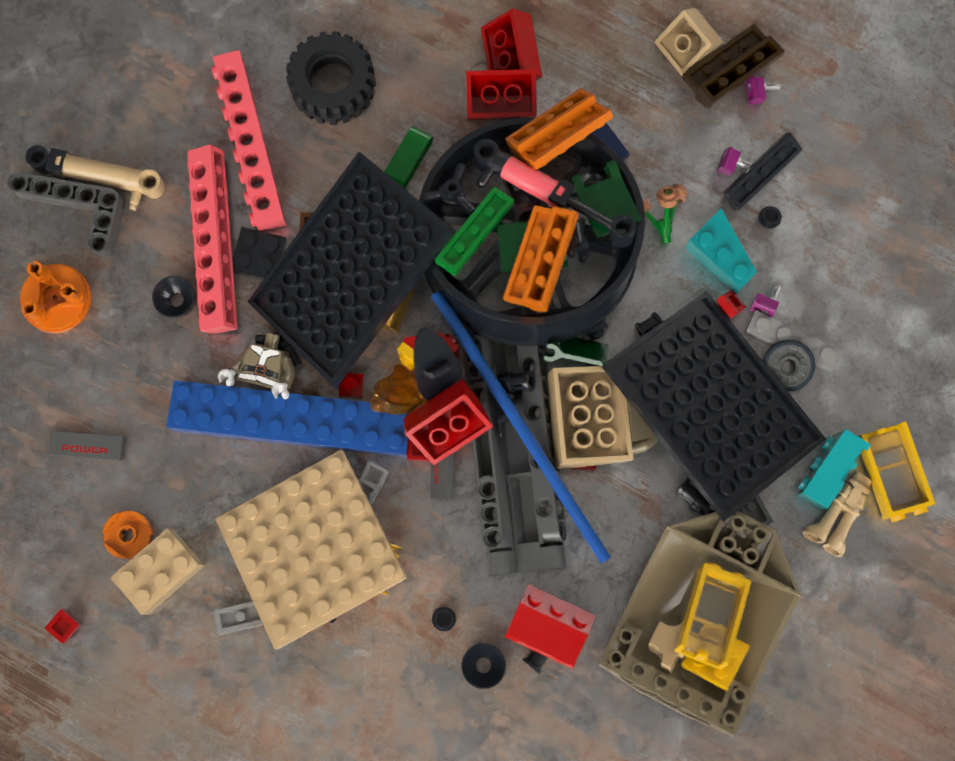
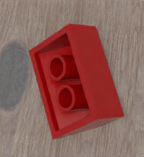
[480,8,543,80]
[466,69,537,121]
[403,379,493,465]
[505,584,596,669]

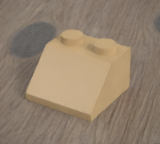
[654,8,723,76]

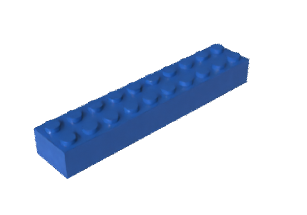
[166,380,413,458]

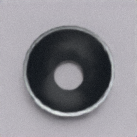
[152,276,196,319]
[461,643,506,689]

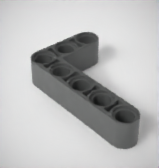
[7,172,125,259]

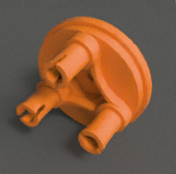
[20,261,92,333]

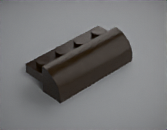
[682,24,785,108]

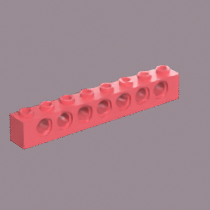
[211,50,287,232]
[187,145,238,334]

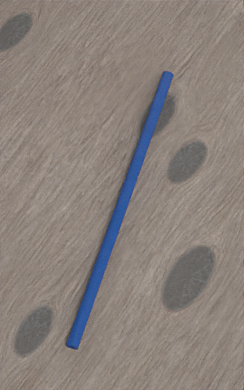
[431,290,611,563]

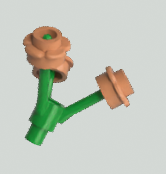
[642,184,689,243]

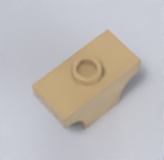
[649,620,693,675]

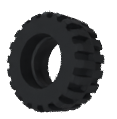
[286,31,376,125]

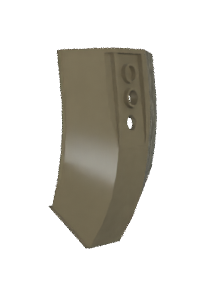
[598,511,802,737]

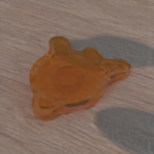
[370,364,428,415]

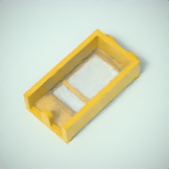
[858,421,935,522]
[674,563,751,670]

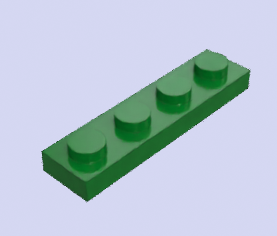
[435,187,514,276]

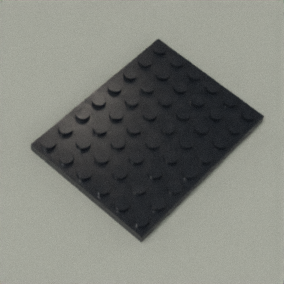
[247,152,456,387]
[602,291,826,522]

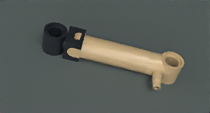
[25,145,166,211]

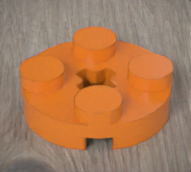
[103,511,154,559]

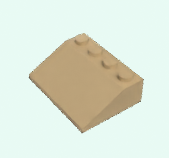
[547,366,633,469]

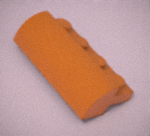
[505,88,613,170]
[503,205,579,312]

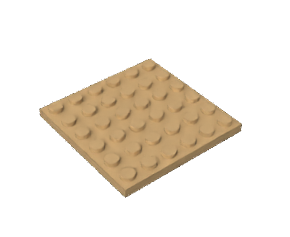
[216,449,407,650]

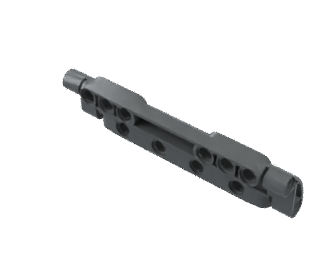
[463,306,567,575]

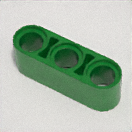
[384,125,434,189]

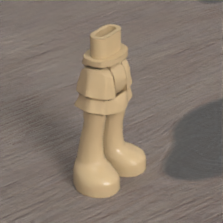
[802,471,872,557]

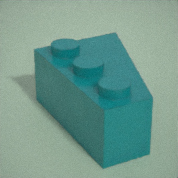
[685,209,757,294]
[797,429,871,510]

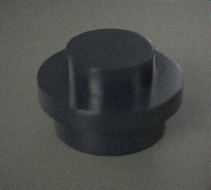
[758,206,782,229]
[432,607,456,631]

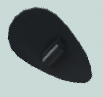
[413,327,463,401]

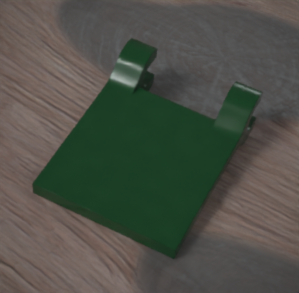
[569,159,642,239]
[497,221,569,272]
[544,337,610,366]

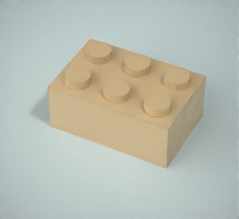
[110,528,205,615]

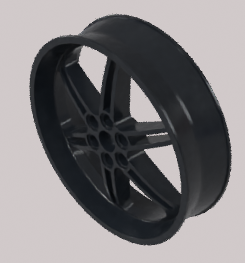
[419,117,645,346]

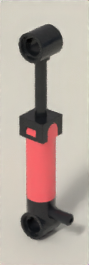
[474,139,636,247]

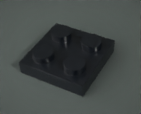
[232,227,287,280]

